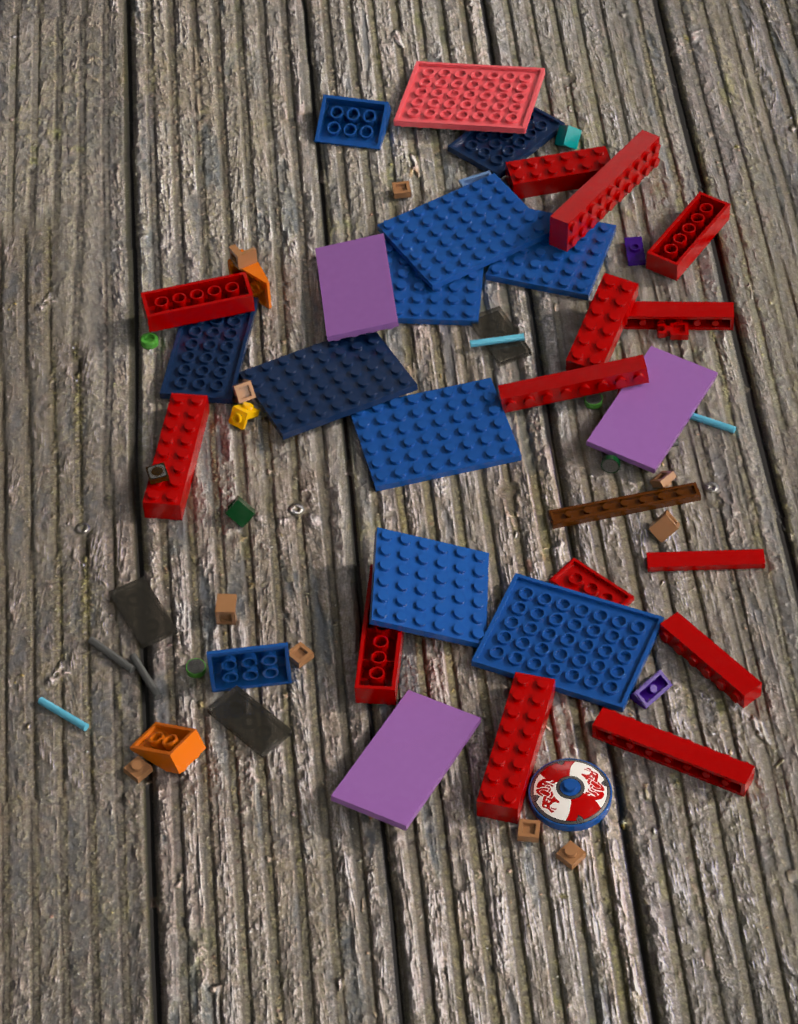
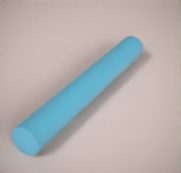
[470,333,525,348]
[690,413,736,434]
[38,697,89,731]

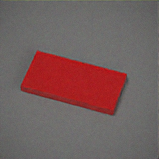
[549,558,634,606]

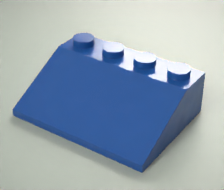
[314,95,392,150]
[207,642,292,692]

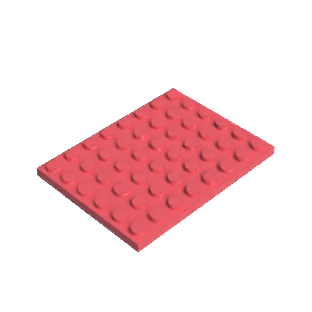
[393,61,545,134]

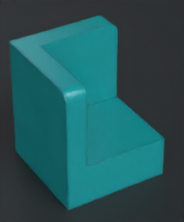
[554,125,582,149]

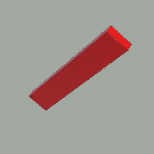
[646,549,765,572]

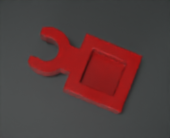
[657,322,689,340]

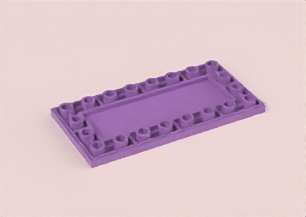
[315,233,399,342]
[586,346,718,473]
[331,690,481,831]

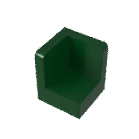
[225,495,255,527]

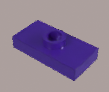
[624,236,646,266]

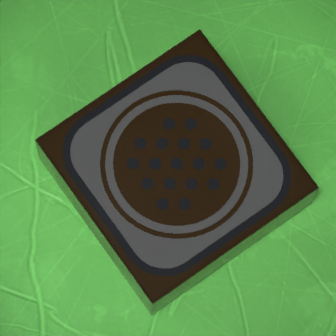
[146,463,169,485]

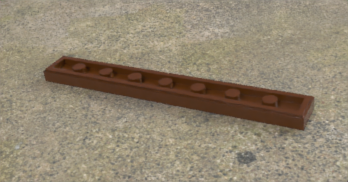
[548,482,701,529]

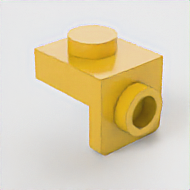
[229,402,260,430]

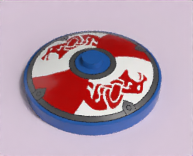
[528,758,612,831]

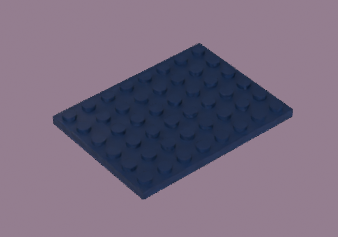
[239,332,418,440]

